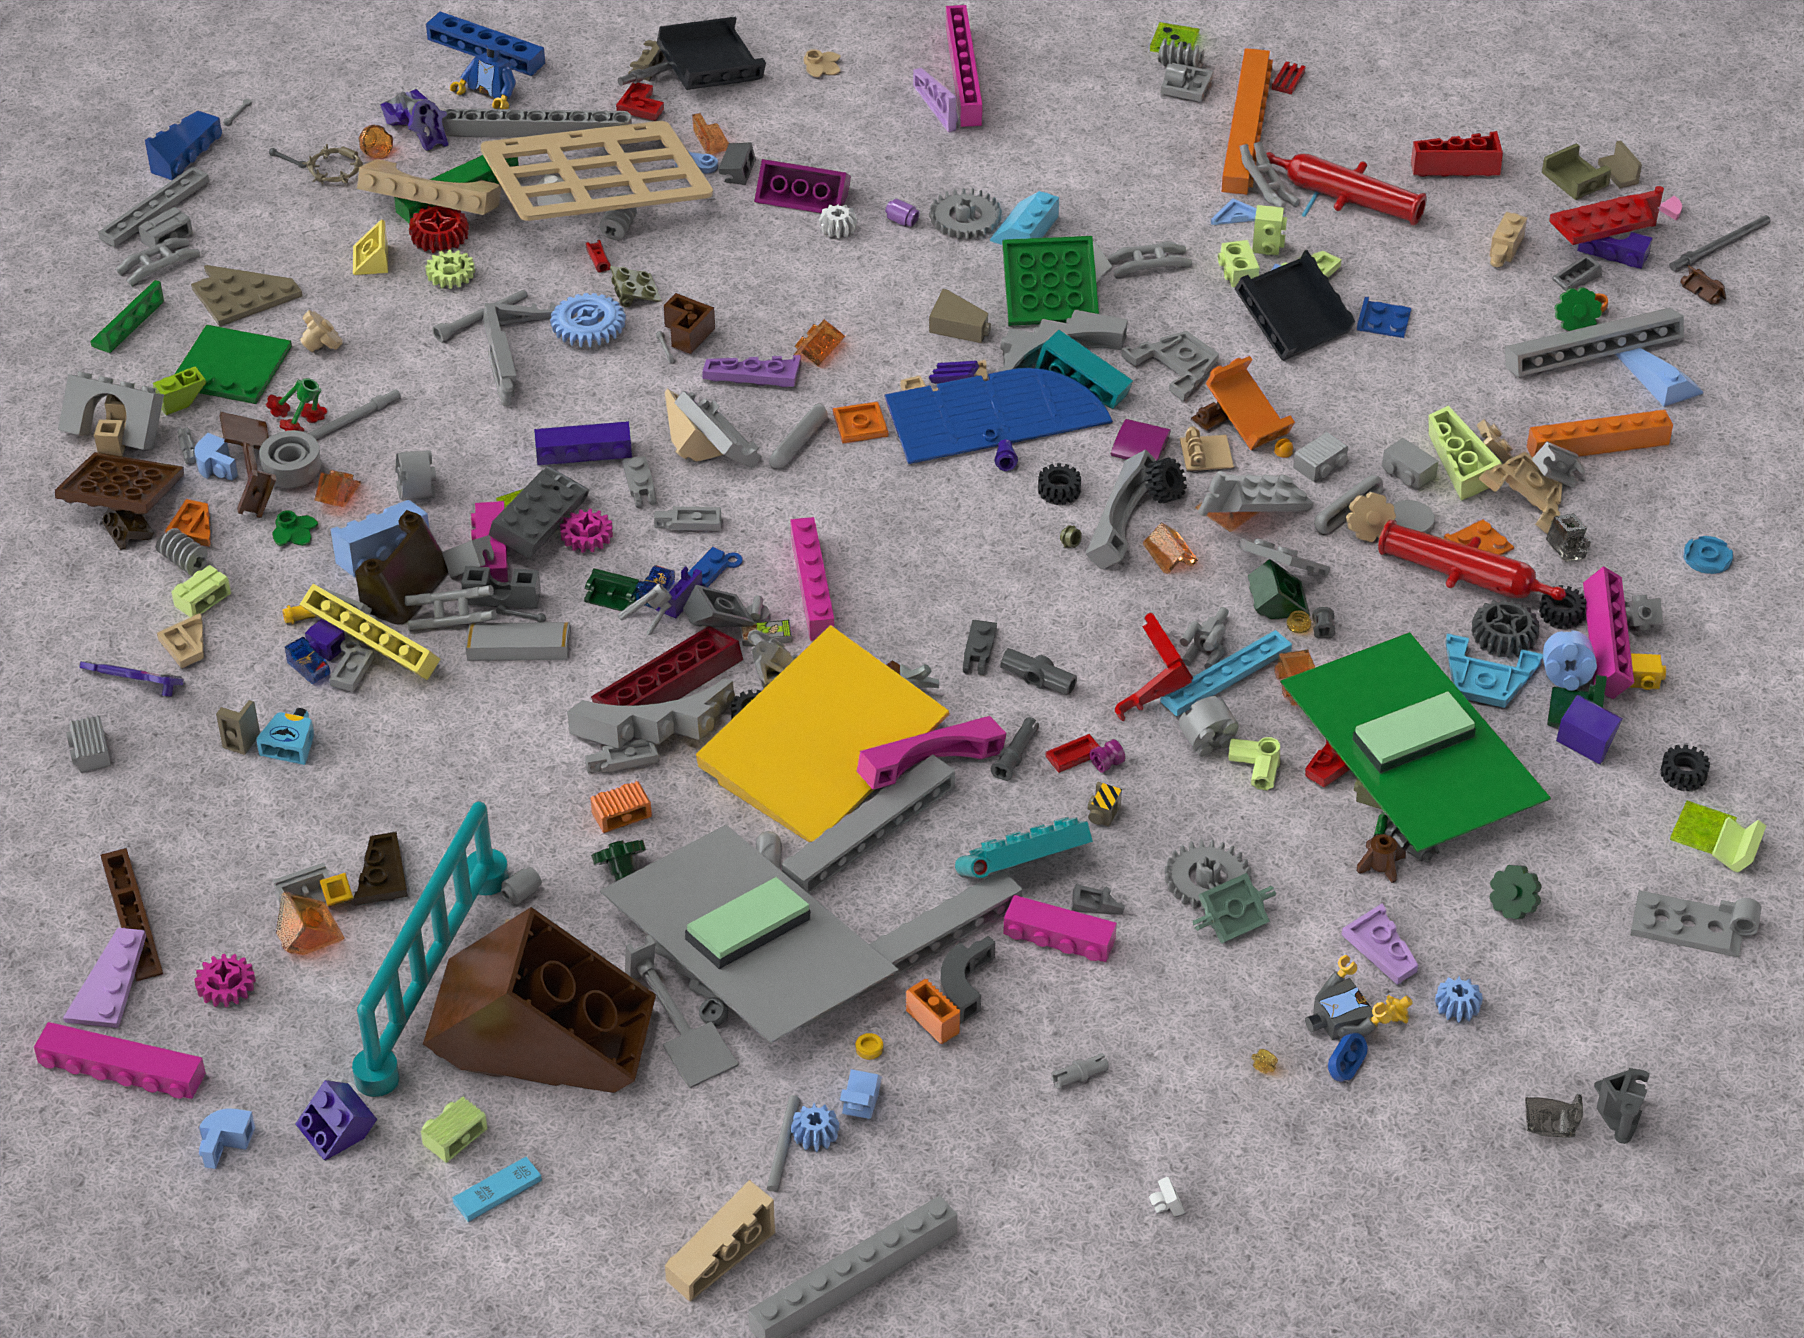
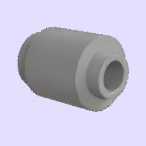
[501,867,542,904]

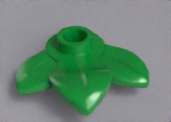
[272,510,318,546]

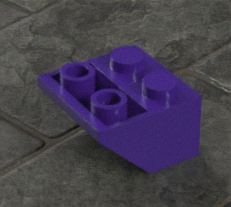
[295,1080,378,1161]

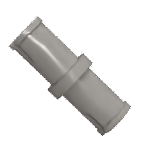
[1051,1053,1109,1088]

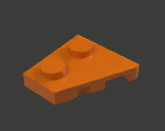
[165,499,211,547]

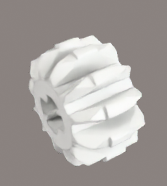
[819,204,857,239]

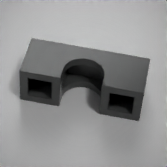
[461,566,541,608]

